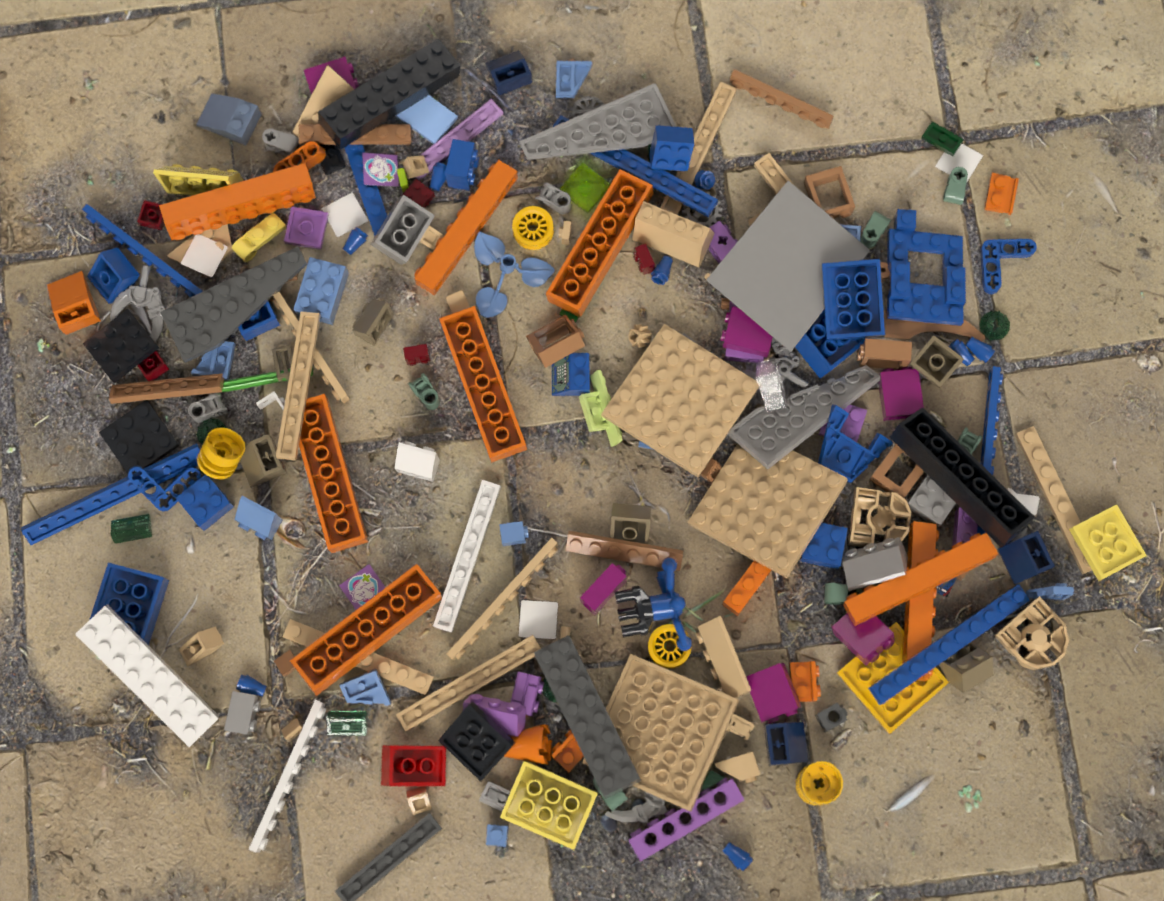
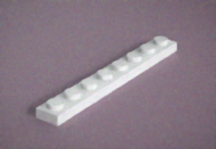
[433,480,501,633]
[249,700,326,853]

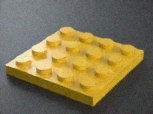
[837,622,949,734]

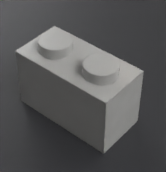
[224,691,261,736]

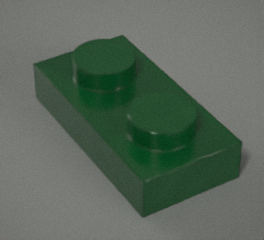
[921,121,964,157]

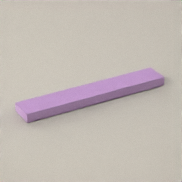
[415,99,503,181]

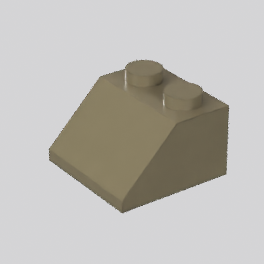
[352,299,394,346]
[910,336,964,388]
[610,503,651,544]

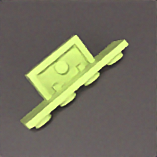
[579,370,622,447]

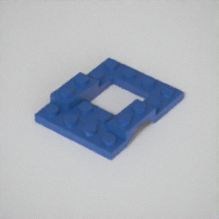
[887,229,966,326]

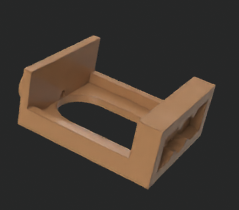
[869,444,924,498]

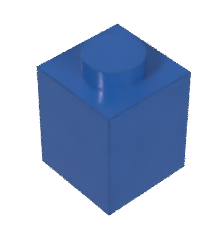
[894,209,916,231]

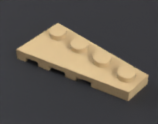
[292,64,354,138]

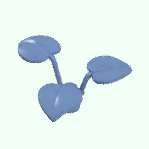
[474,232,555,317]

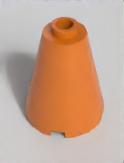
[504,724,552,765]

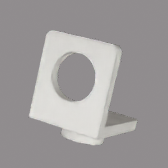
[256,392,285,411]
[1008,488,1040,515]

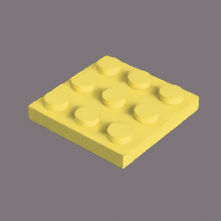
[1069,504,1147,581]

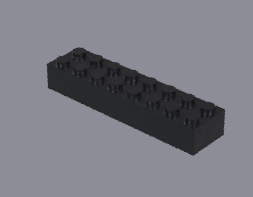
[318,38,461,150]
[890,407,1035,548]

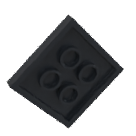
[83,308,159,383]
[99,400,180,474]
[438,701,516,782]

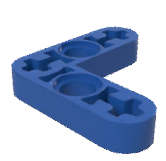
[980,239,1037,294]
[127,466,202,511]

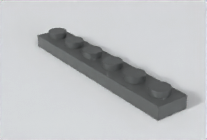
[335,813,442,901]

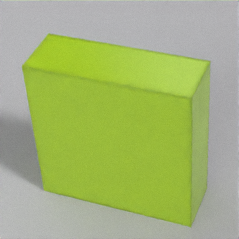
[397,168,409,193]

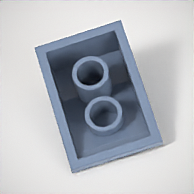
[196,93,262,146]

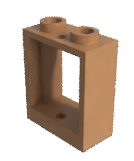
[804,166,855,219]
[526,314,585,368]
[857,339,912,370]

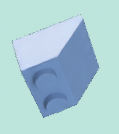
[235,496,283,540]

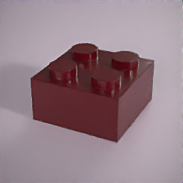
[401,179,435,208]
[137,200,164,231]
[633,243,655,275]
[403,344,431,366]
[137,350,169,381]

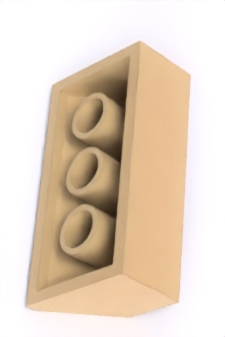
[632,201,715,268]
[695,616,751,698]

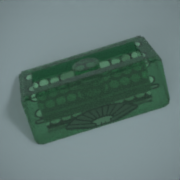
[110,514,152,544]
[326,711,368,736]
[701,771,724,791]

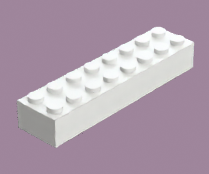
[75,605,219,747]

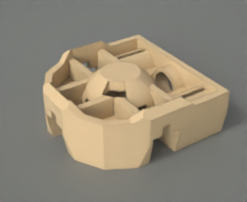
[848,487,911,548]
[994,596,1069,670]

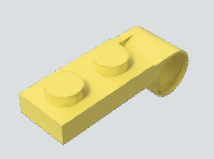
[232,212,286,262]

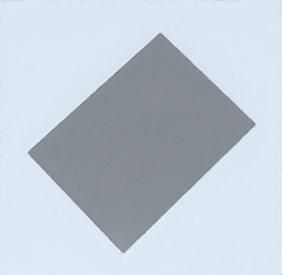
[707,181,870,352]

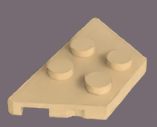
[167,224,234,274]

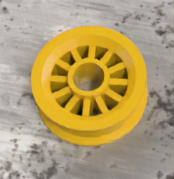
[512,206,554,250]
[648,624,692,669]

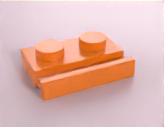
[984,173,1019,215]

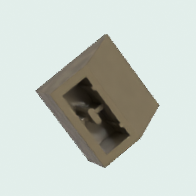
[240,434,286,488]
[939,643,994,693]

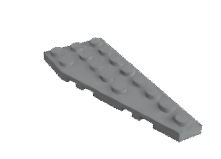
[519,83,676,160]
[728,365,880,469]

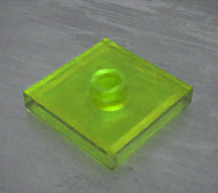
[559,162,611,214]

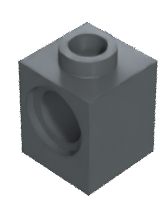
[815,702,848,733]

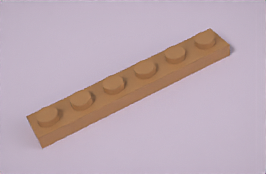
[730,69,834,129]
[299,124,411,145]
[109,374,224,404]
[565,531,683,571]

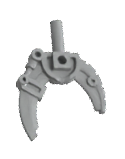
[110,265,167,343]
[742,337,809,390]
[605,792,667,823]

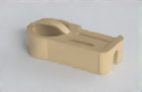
[726,714,754,740]

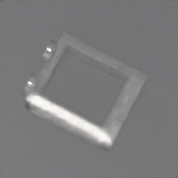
[756,358,786,412]

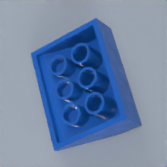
[822,259,885,340]
[795,309,865,378]
[89,562,169,645]

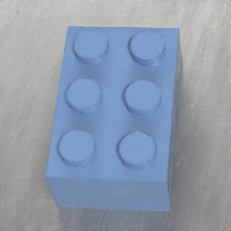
[293,257,349,325]

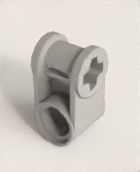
[262,129,299,157]
[535,182,572,214]
[188,393,228,423]

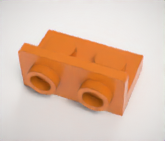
[789,661,821,702]
[551,729,584,773]

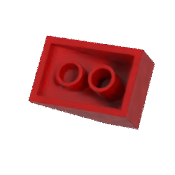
[381,745,446,786]

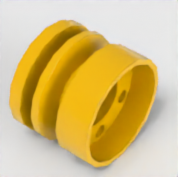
[197,427,246,479]
[795,761,843,806]

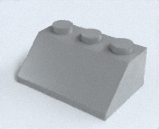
[842,537,908,591]

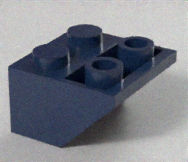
[485,50,532,96]
[997,531,1055,585]
[764,722,808,766]

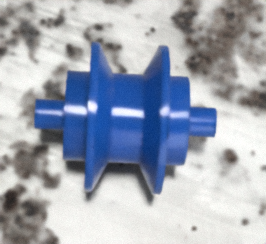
[695,170,715,190]

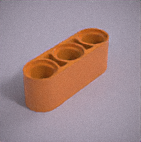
[273,141,326,172]

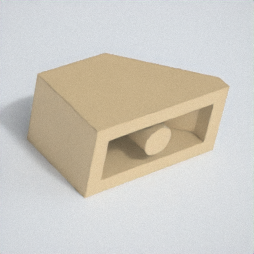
[179,627,224,666]
[714,751,760,784]

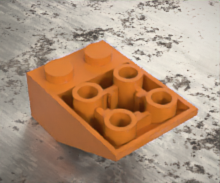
[47,271,101,335]

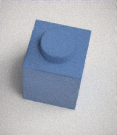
[499,521,529,546]
[486,824,509,847]

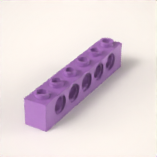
[628,778,745,862]

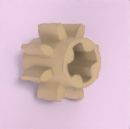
[628,324,652,348]

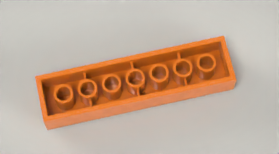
[159,163,315,240]
[546,169,654,318]
[439,306,527,463]
[299,394,369,553]
[290,564,442,696]

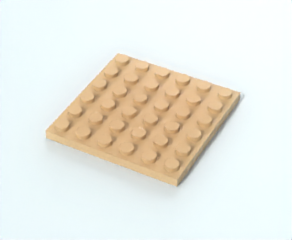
[601,324,761,477]
[687,444,848,578]
[582,654,739,812]

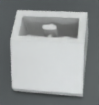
[395,441,440,482]

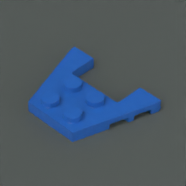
[818,404,893,483]

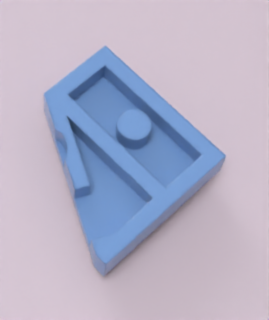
[556,61,592,98]
[191,341,236,380]
[1026,583,1074,600]
[339,669,391,706]

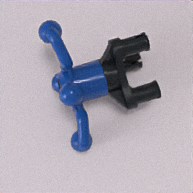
[614,558,692,651]

